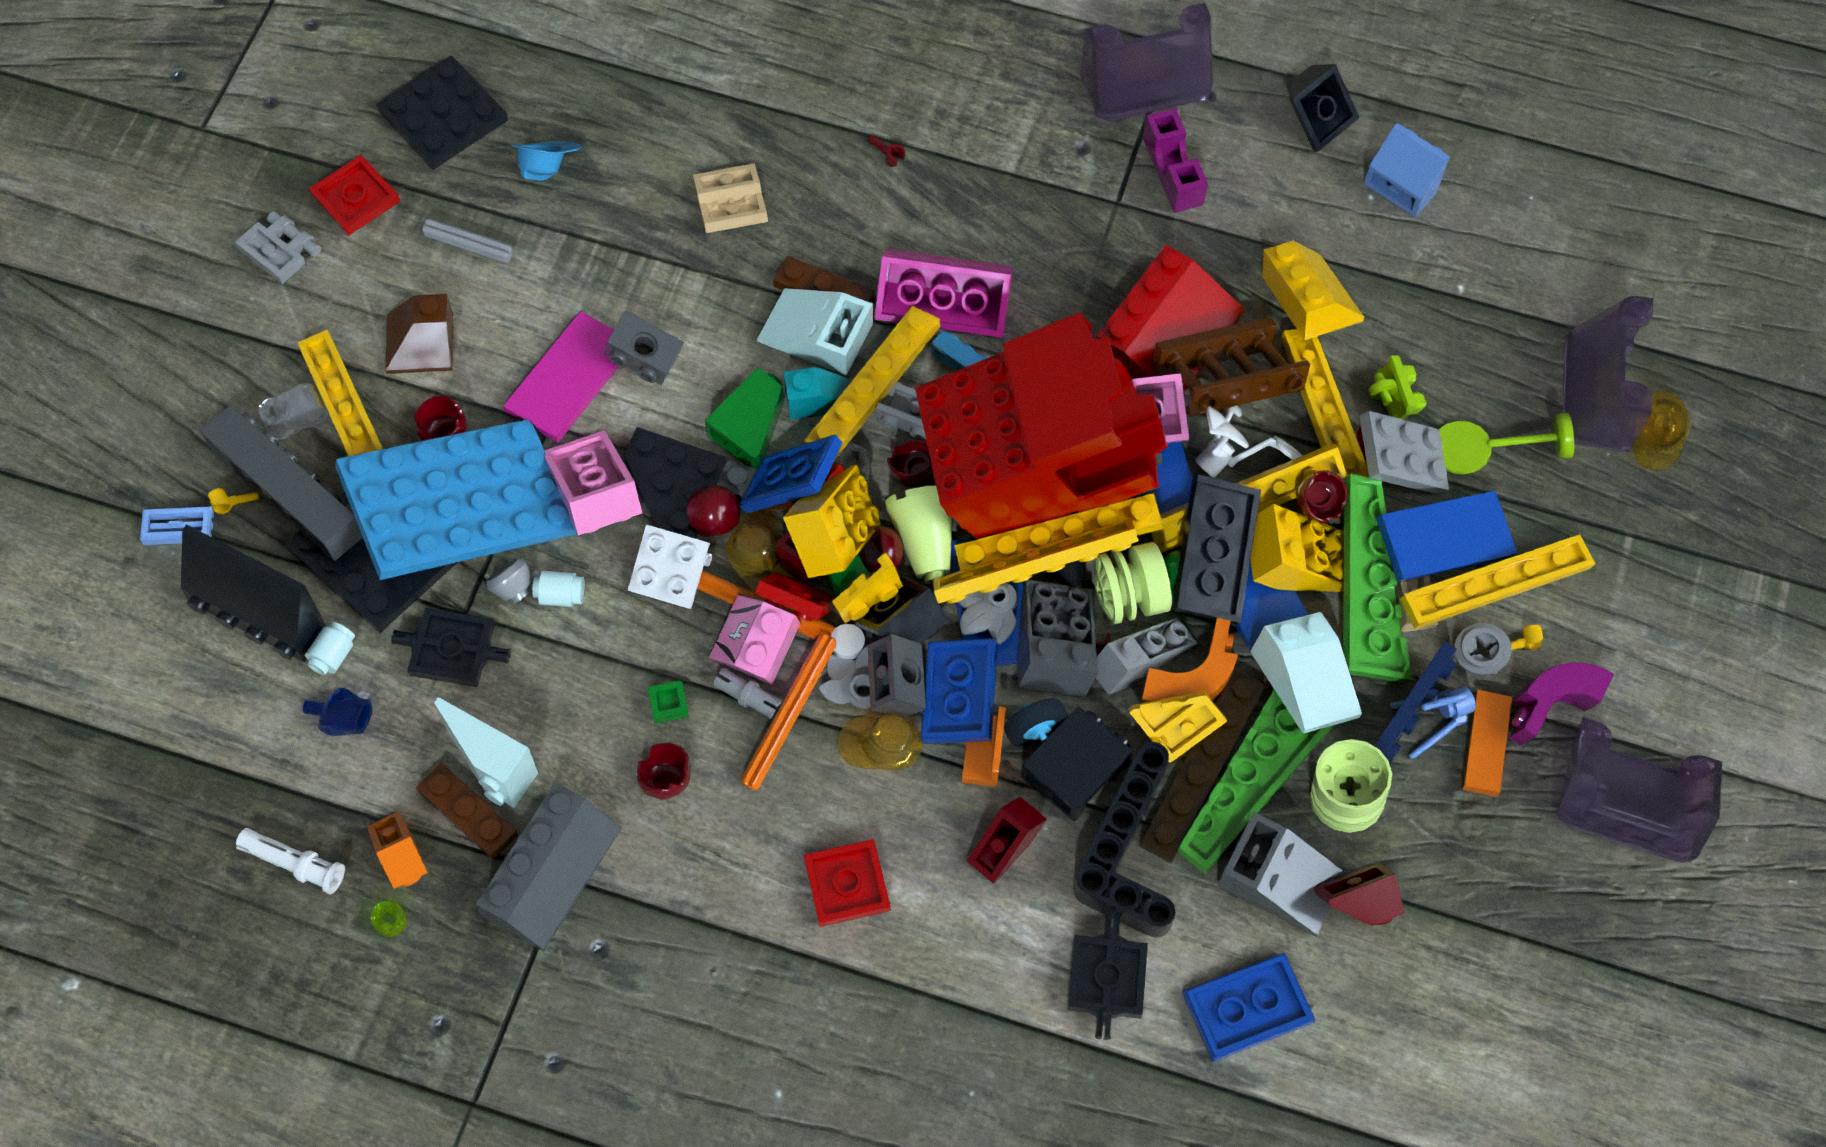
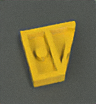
[832,553,903,623]
[1128,691,1227,763]

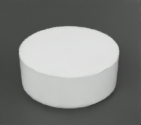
[831,624,865,660]

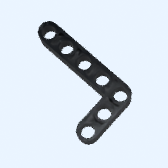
[1073,742,1176,938]

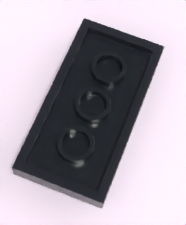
[1172,474,1261,625]

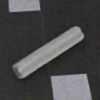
[422,218,514,263]

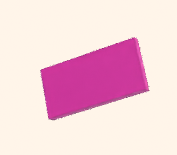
[503,311,619,443]

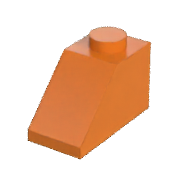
[367,811,428,889]

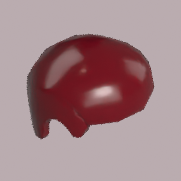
[414,395,467,441]
[887,440,934,488]
[1296,470,1348,523]
[687,485,741,537]
[861,526,904,576]
[637,742,691,800]

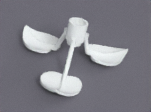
[1195,377,1302,478]

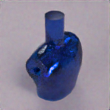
[302,688,372,736]

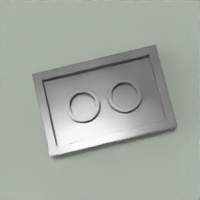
[1359,411,1449,495]

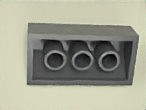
[475,782,621,951]

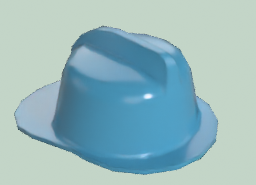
[510,141,582,181]

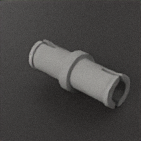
[713,668,783,720]

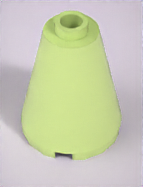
[885,486,952,584]

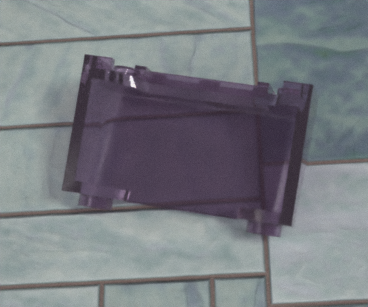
[1080,3,1213,121]
[1563,296,1653,452]
[1557,717,1722,863]

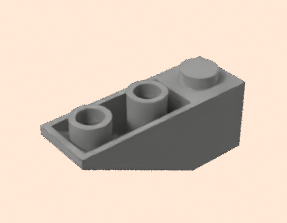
[1096,617,1198,695]

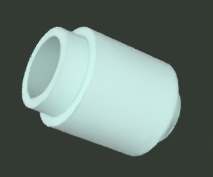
[533,571,585,607]
[305,621,355,676]

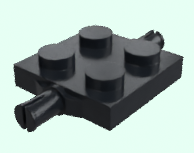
[391,608,511,687]
[1067,913,1148,1040]

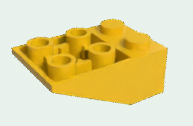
[783,464,881,578]
[1250,504,1344,592]

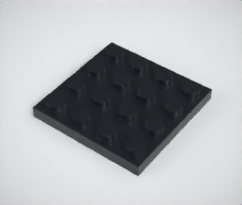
[284,491,458,633]

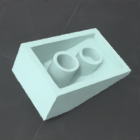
[1250,612,1362,733]
[434,697,538,808]

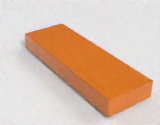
[1462,690,1512,797]

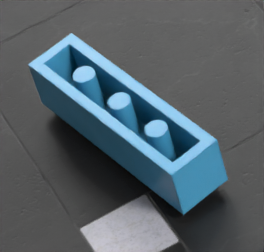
[931,330,988,371]

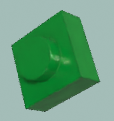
[647,680,689,724]

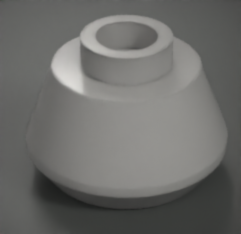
[487,558,532,603]

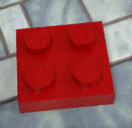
[309,155,400,236]
[755,572,836,622]
[803,839,891,927]

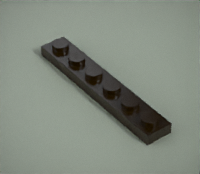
[1140,669,1266,864]

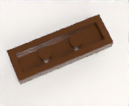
[773,255,874,303]
[415,762,518,860]

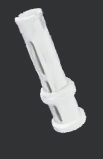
[236,828,345,894]

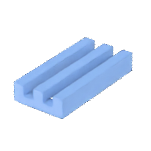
[140,506,214,545]

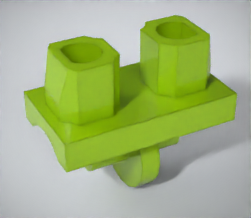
[1368,355,1426,420]

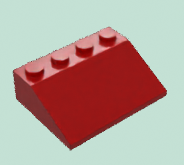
[1096,245,1244,394]

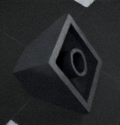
[1289,64,1360,152]
[848,577,948,642]

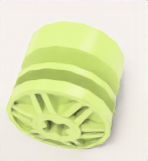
[1093,542,1172,625]
[1310,739,1392,833]

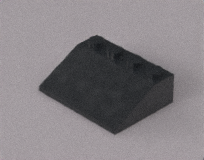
[181,524,327,662]

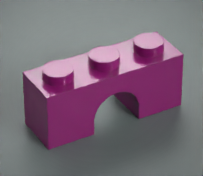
[1143,108,1208,213]

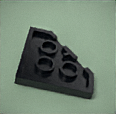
[624,427,729,539]

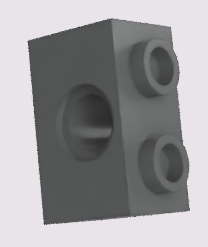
[604,311,684,386]
[867,634,926,719]

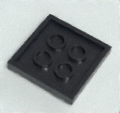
[376,55,508,170]

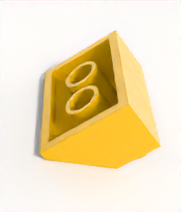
[1262,240,1364,340]

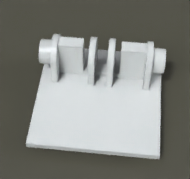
[628,525,712,609]

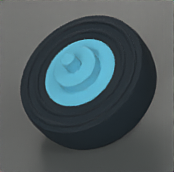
[1004,698,1067,746]

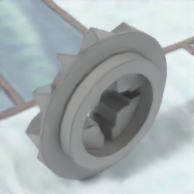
[1455,623,1512,677]

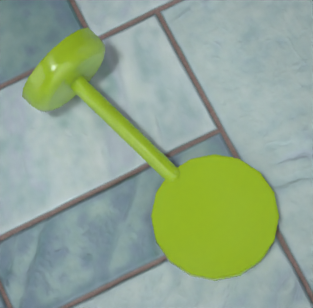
[1439,412,1574,475]

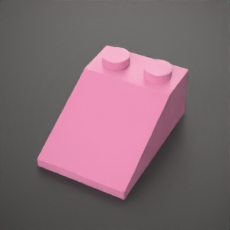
[544,430,642,536]

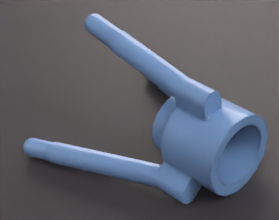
[1390,686,1476,759]

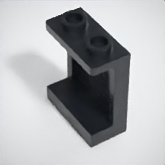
[1021,706,1133,822]

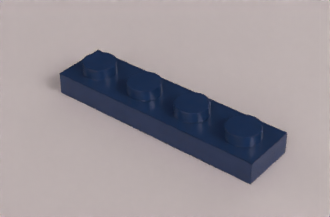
[1374,642,1457,764]

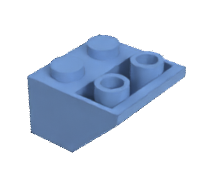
[1364,123,1450,217]

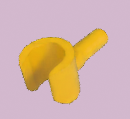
[208,488,260,514]
[1511,625,1543,650]

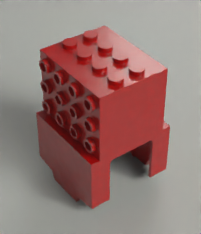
[915,312,1168,539]

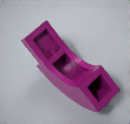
[1510,663,1614,745]

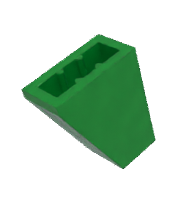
[705,367,784,469]

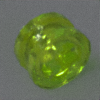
[371,900,407,938]

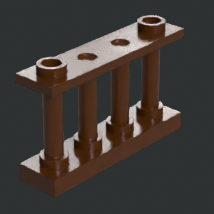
[1151,317,1310,417]

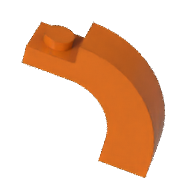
[1141,618,1238,703]

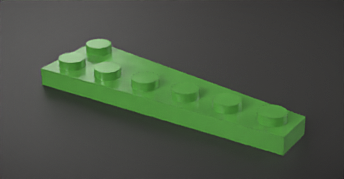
[1343,474,1412,683]
[1178,689,1335,875]

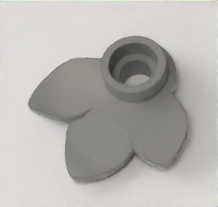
[958,583,1018,645]
[819,646,871,709]

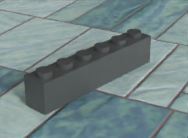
[199,406,363,561]

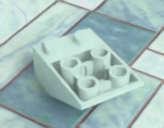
[757,288,873,376]

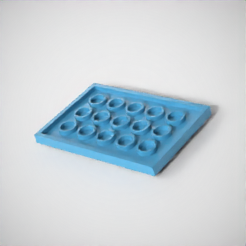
[335,419,576,580]

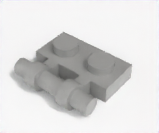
[235,211,321,284]

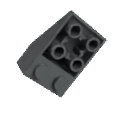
[1017,580,1098,697]
[1218,812,1347,937]

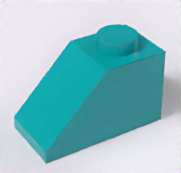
[784,367,850,420]

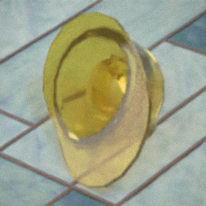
[1634,391,1692,471]
[726,523,794,592]
[838,714,923,770]

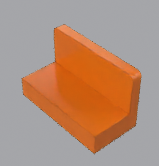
[962,706,1006,787]

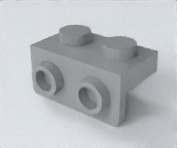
[875,383,926,441]

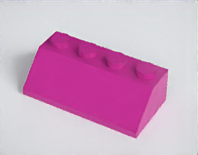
[874,248,1013,338]

